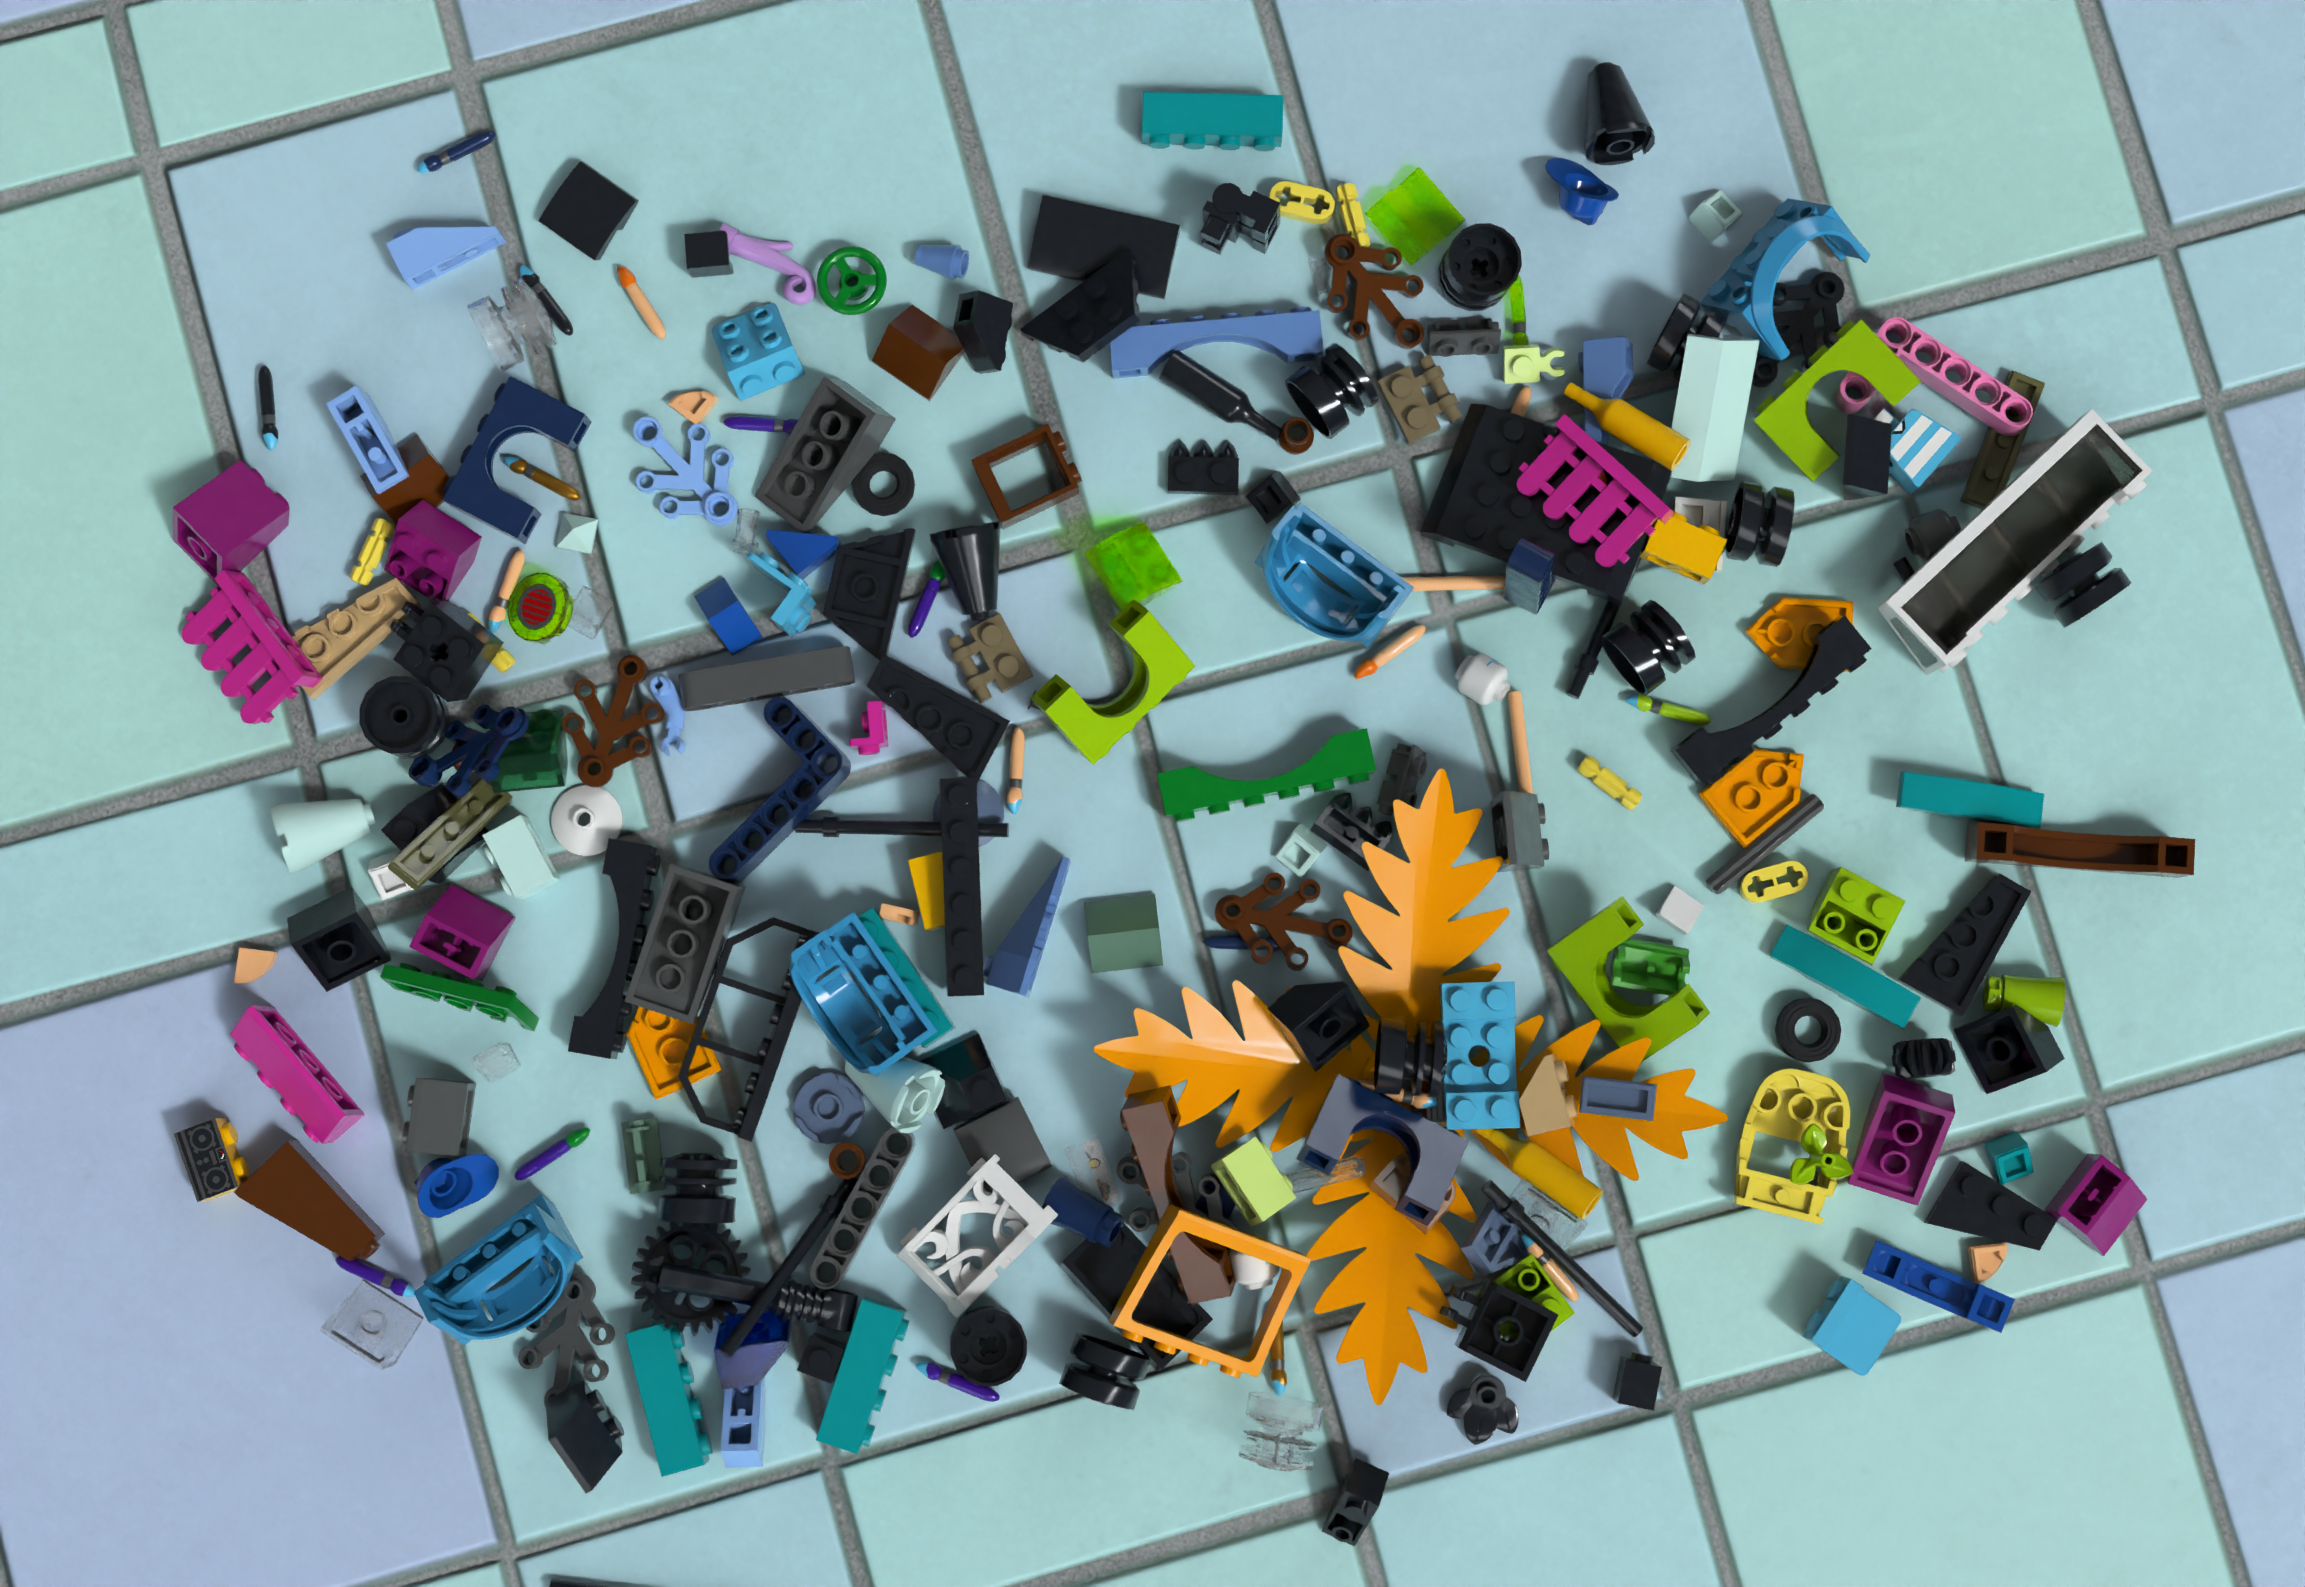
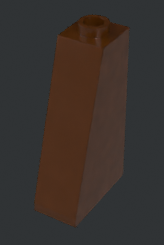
[234,1140,385,1261]

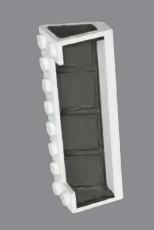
[1877,409,2153,675]

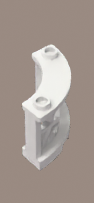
[897,1154,1058,1318]

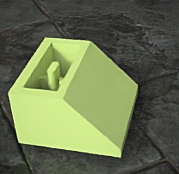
[1211,1136,1296,1227]

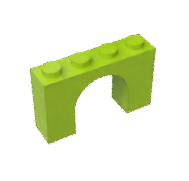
[1754,319,1921,482]
[1030,599,1195,765]
[1547,896,1711,1062]

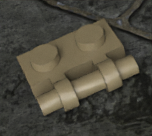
[1377,355,1462,445]
[947,613,1034,703]

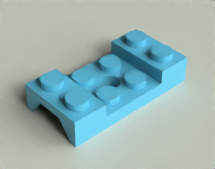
[1439,981,1520,1130]

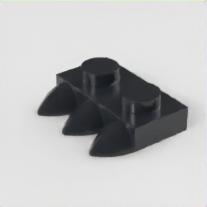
[1168,440,1239,495]
[1310,793,1392,871]

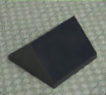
[1843,415,1892,500]

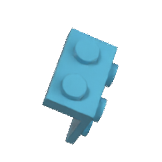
[712,303,805,401]
[746,551,817,638]
[1802,1276,1901,1376]

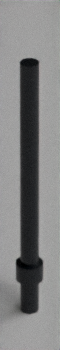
[1566,558,1642,699]
[795,816,1009,837]
[719,1178,857,1359]
[1481,1180,1643,1337]

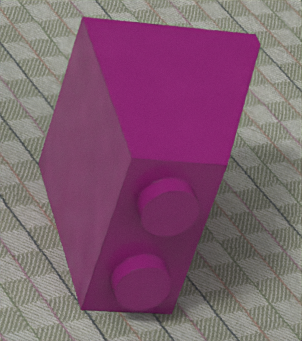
[173,460,290,587]

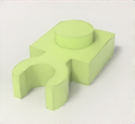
[1503,344,1564,384]

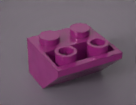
[384,500,482,602]
[409,885,516,981]
[2045,1153,2147,1256]

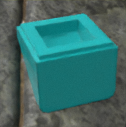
[1984,1132,2034,1185]

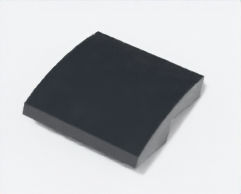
[538,161,639,261]

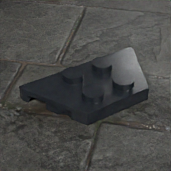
[1020,248,1140,363]
[823,528,916,661]

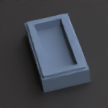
[1579,1076,1657,1121]

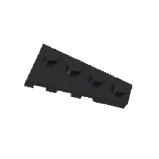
[867,654,1010,783]
[1896,874,2031,1016]

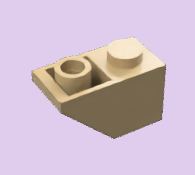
[1519,1054,1578,1137]

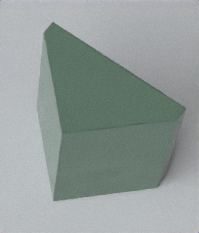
[1084,894,1163,973]

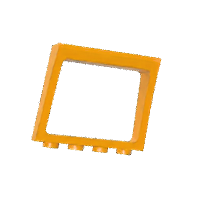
[1108,1204,1311,1378]

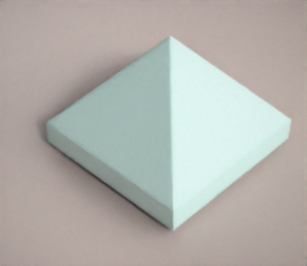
[556,513,599,554]

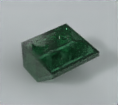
[485,709,568,793]

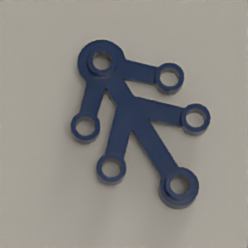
[409,704,529,798]

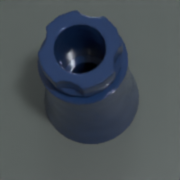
[1042,1176,1125,1248]

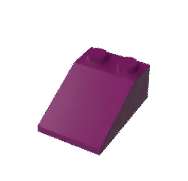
[1848,1073,1955,1206]

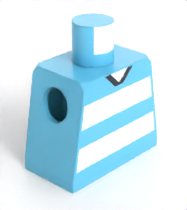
[1874,408,1962,495]

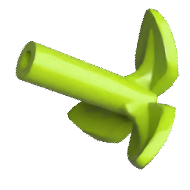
[1789,1123,1853,1185]

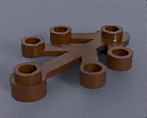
[1324,234,1424,349]
[562,655,664,787]
[1214,873,1353,971]

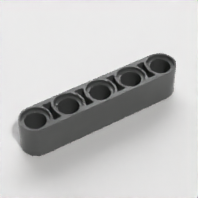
[678,646,855,711]
[809,1128,916,1289]

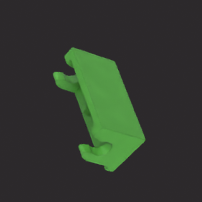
[1610,938,1690,996]

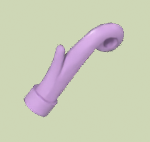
[719,223,816,305]

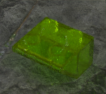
[1084,522,1183,612]

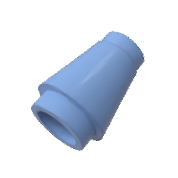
[915,245,969,280]

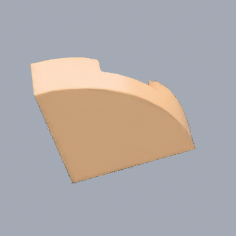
[668,391,719,424]
[879,903,920,926]
[234,948,278,984]
[1967,1242,2007,1283]

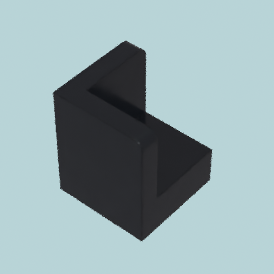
[684,231,734,278]

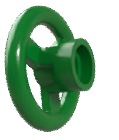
[817,246,887,315]

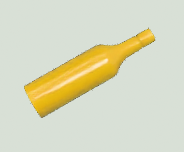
[1564,382,1691,471]
[1476,1129,1603,1220]

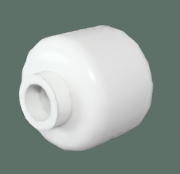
[1455,653,1510,706]
[1229,1233,1280,1290]

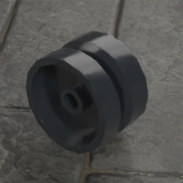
[1646,293,1728,380]
[1726,481,1795,567]
[2035,542,2131,628]
[359,676,449,759]
[1059,1333,1151,1410]

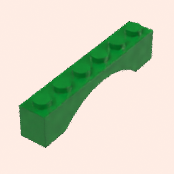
[1157,728,1376,823]

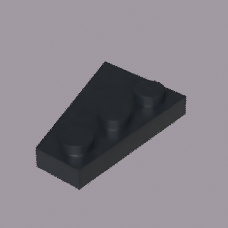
[1924,1161,2058,1251]

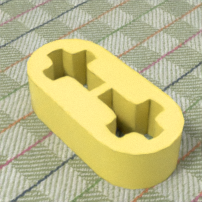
[1269,181,1335,224]
[1739,861,1808,903]

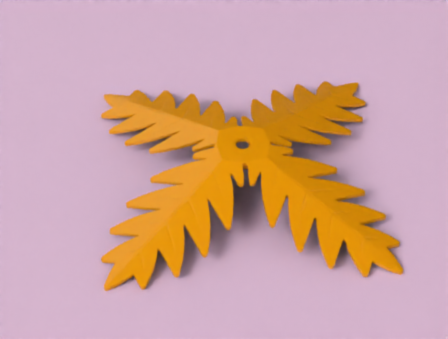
[1094,768,1728,1405]

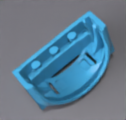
[1700,198,1870,361]
[1255,503,1414,648]
[789,911,938,1076]
[414,1194,583,1345]

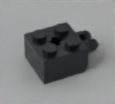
[389,601,504,702]
[1439,1278,1558,1382]

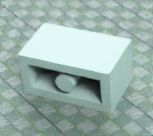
[482,815,561,900]

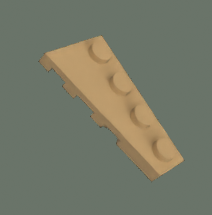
[292,578,422,700]

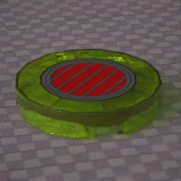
[507,572,574,644]

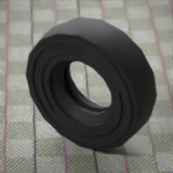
[851,452,915,516]
[1775,998,1841,1063]

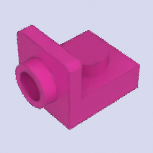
[849,701,889,755]

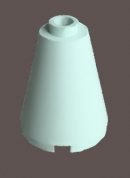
[270,799,376,874]
[845,1057,945,1133]

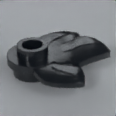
[1446,1374,1519,1445]

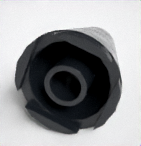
[1584,62,1655,165]
[929,521,1000,621]

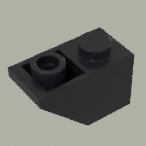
[953,290,1013,374]
[1322,1458,1389,1547]

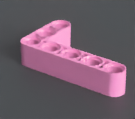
[1835,317,2033,436]

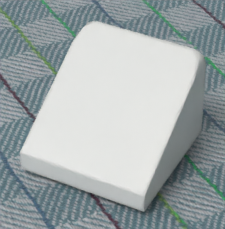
[368,849,414,900]
[1654,885,1704,935]

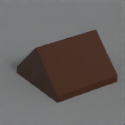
[872,304,965,402]
[360,434,450,525]

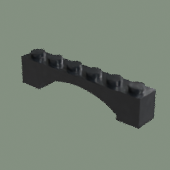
[1670,615,1872,785]
[939,778,984,997]
[568,838,661,1059]

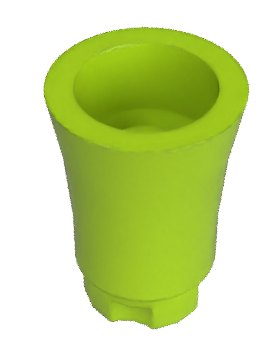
[1982,975,2065,1027]

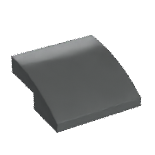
[953,1097,1052,1193]

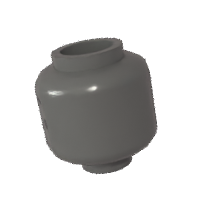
[1904,509,1961,560]

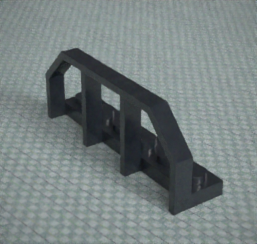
[678,917,819,1142]

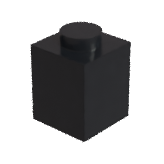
[797,1332,847,1384]
[1613,1352,1662,1411]

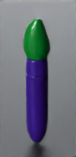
[908,560,945,638]
[514,1127,590,1180]

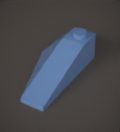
[983,857,1071,998]

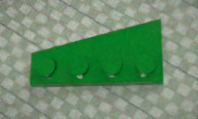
[380,963,539,1031]

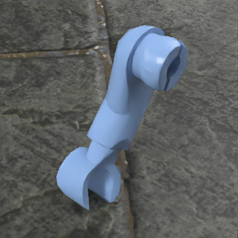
[650,676,686,756]

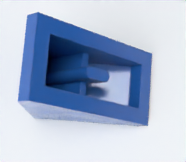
[766,530,841,580]
[694,577,763,656]

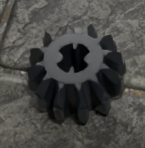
[1892,1038,1956,1079]

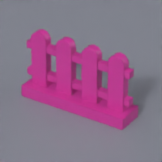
[1517,413,1674,567]
[182,569,323,724]

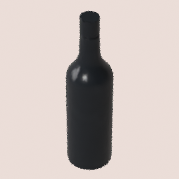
[1159,350,1283,441]

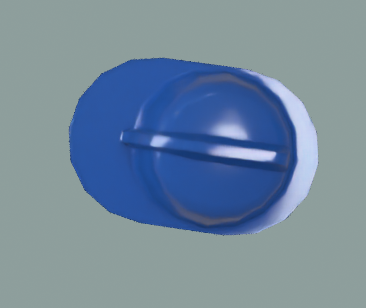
[1545,158,1619,225]
[414,1153,499,1218]

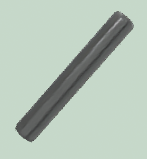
[1706,794,1824,894]

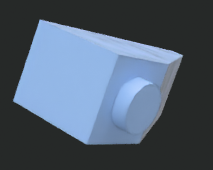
[386,226,507,289]
[326,385,409,494]
[720,1347,765,1468]

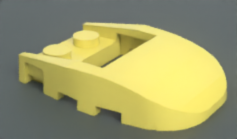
[1734,1068,1850,1225]

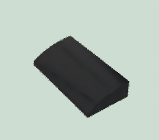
[1028,195,1180,299]
[1059,1224,1213,1371]

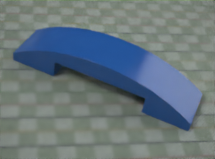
[1862,1240,2015,1333]

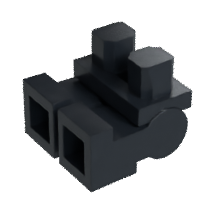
[1200,183,1280,255]

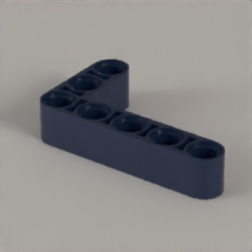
[1504,538,1556,615]
[709,696,851,883]

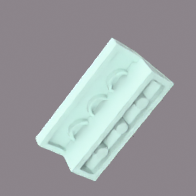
[1671,333,1759,482]

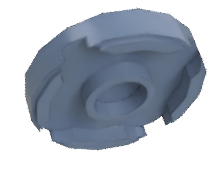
[793,1072,865,1144]

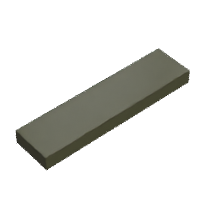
[1960,370,2045,510]
[388,778,513,891]

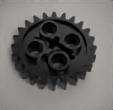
[631,1222,751,1336]

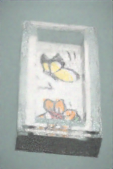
[1064,1135,1124,1207]

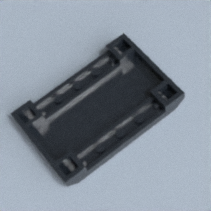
[1420,403,1672,605]

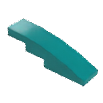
[1896,771,2044,829]
[1770,925,1921,1030]

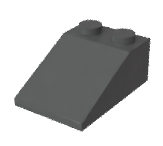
[1490,791,1549,872]

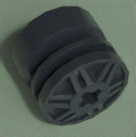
[1438,223,1522,311]
[1285,343,1379,439]
[1600,600,1696,696]
[1374,1017,1447,1098]
[658,1153,737,1223]
[950,1306,1027,1386]

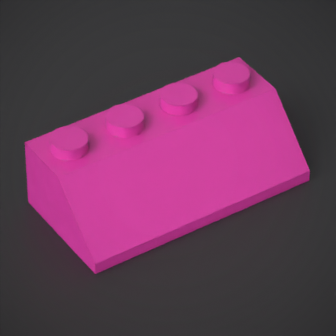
[230,1005,365,1144]

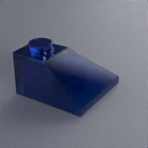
[714,1309,792,1390]

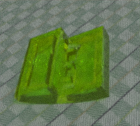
[1365,167,1466,266]

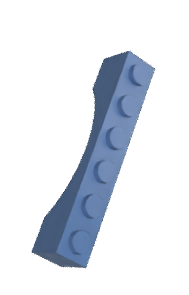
[1109,307,1324,379]
[1578,336,1634,445]

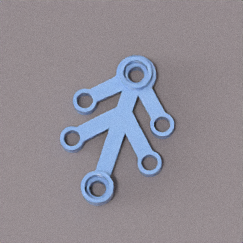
[633,417,738,526]

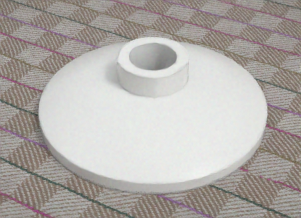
[551,785,623,856]

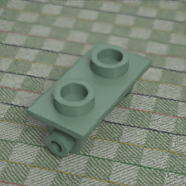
[621,1118,666,1194]

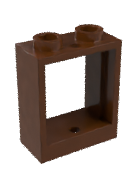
[971,424,1082,529]

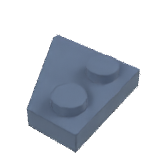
[1460,1202,1529,1276]

